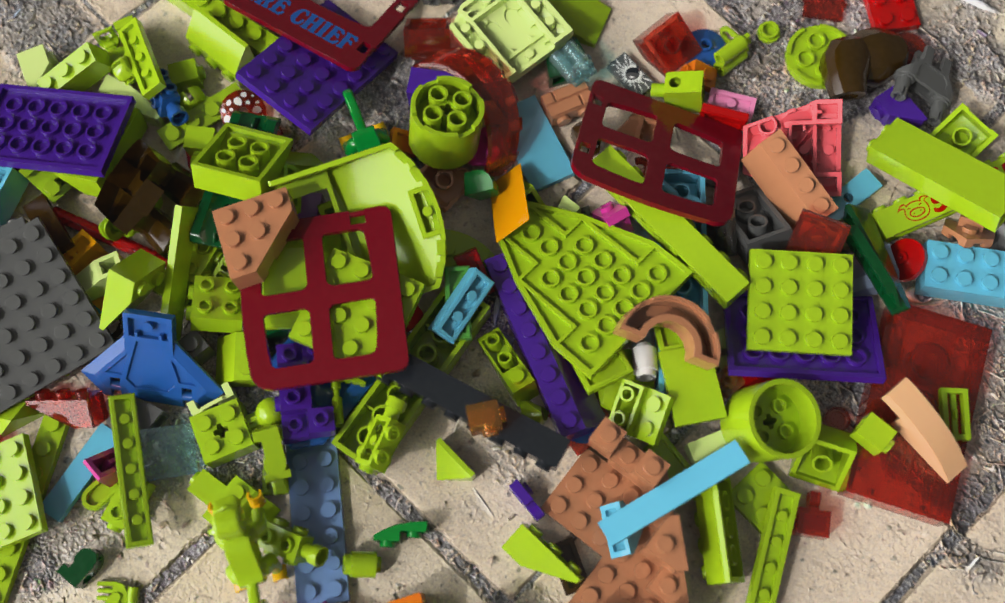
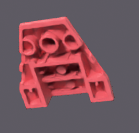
[743,99,842,197]

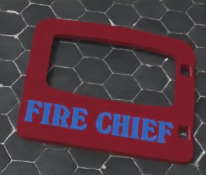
[223,0,420,72]

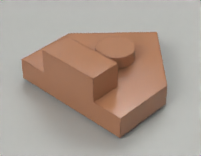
[941,214,996,248]

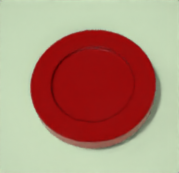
[891,238,928,282]

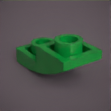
[373,521,429,548]

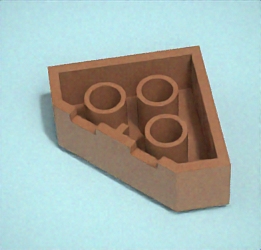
[212,187,299,290]

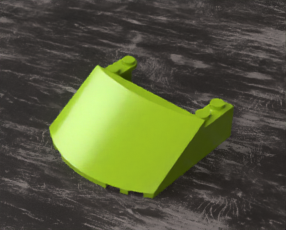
[268,142,446,293]

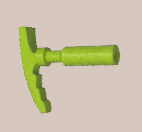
[330,378,366,427]

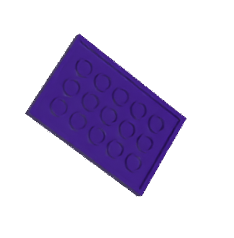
[236,0,399,136]
[0,84,136,177]
[723,290,886,384]

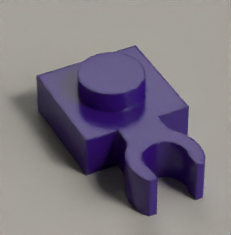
[509,479,545,522]

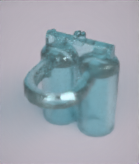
[549,40,597,88]

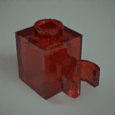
[791,491,831,540]

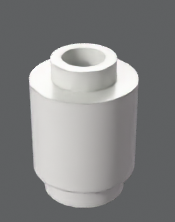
[631,342,659,382]

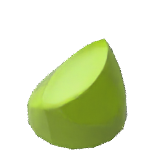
[520,400,548,425]

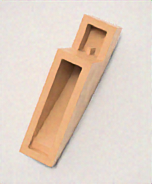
[881,377,967,483]

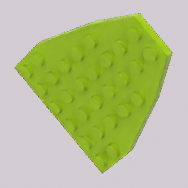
[498,201,693,380]

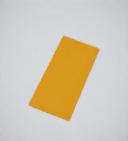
[491,163,529,243]

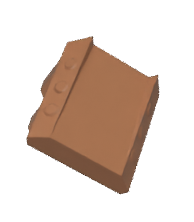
[420,164,469,213]

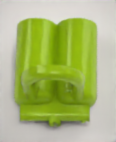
[713,26,751,77]

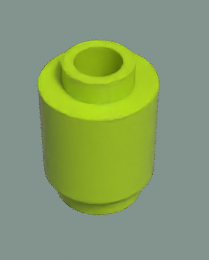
[342,551,382,578]

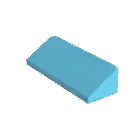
[428,268,495,344]

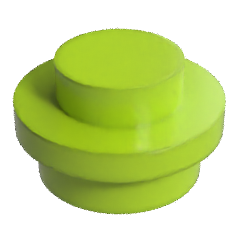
[757,21,780,44]

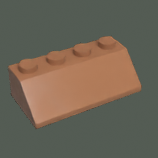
[740,129,839,238]

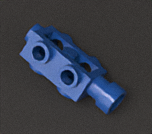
[150,68,189,126]

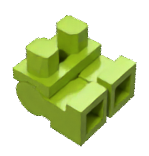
[19,169,73,203]

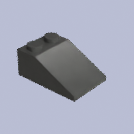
[724,184,792,265]

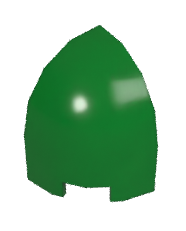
[464,170,499,201]

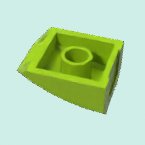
[930,103,999,158]

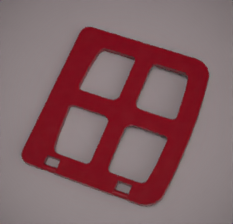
[571,80,743,226]
[240,206,409,391]

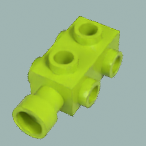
[355,395,408,475]
[258,517,329,568]

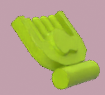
[96,581,139,603]

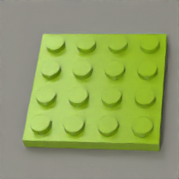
[288,248,426,378]
[746,249,853,357]
[0,433,49,551]

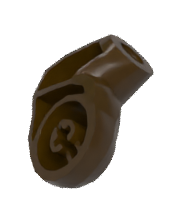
[820,27,909,102]

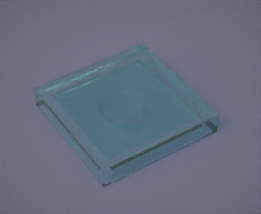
[140,423,198,481]

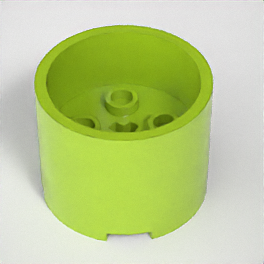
[408,76,485,169]
[720,379,821,463]

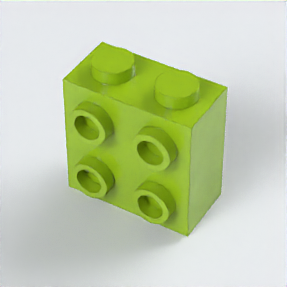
[186,275,243,333]

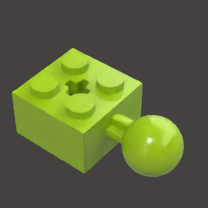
[189,397,282,469]

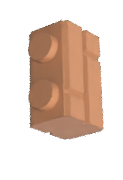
[540,79,595,127]

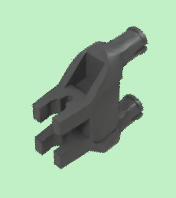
[890,45,953,126]

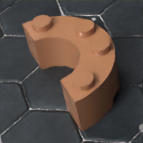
[612,295,721,370]

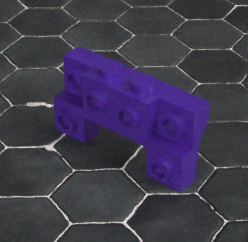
[274,343,336,445]

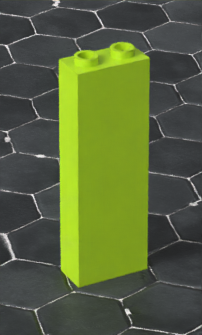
[866,117,1005,233]

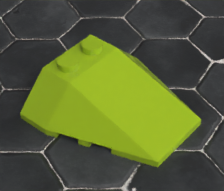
[262,234,341,330]

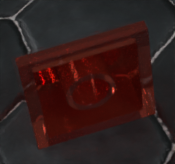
[632,11,702,77]
[403,17,452,60]

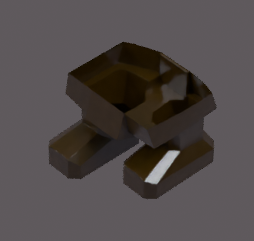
[94,139,205,259]

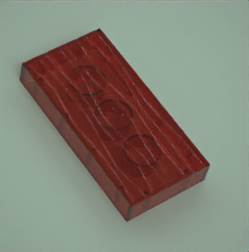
[837,305,993,527]

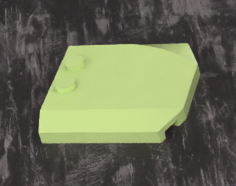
[449,0,573,89]

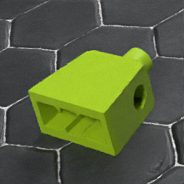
[651,70,705,113]

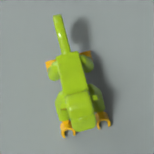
[207,489,289,603]

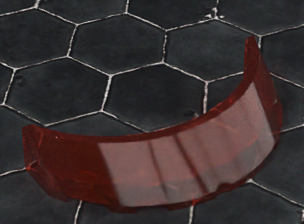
[411,47,523,177]

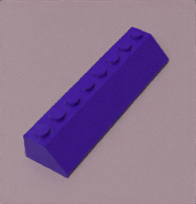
[484,253,605,441]

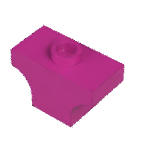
[590,201,634,232]

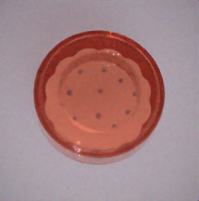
[823,407,851,431]

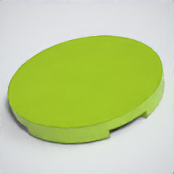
[785,24,847,89]

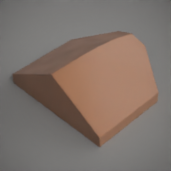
[617,114,656,142]

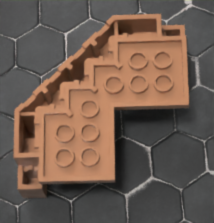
[540,416,689,603]

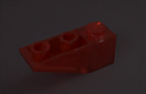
[25,387,109,428]

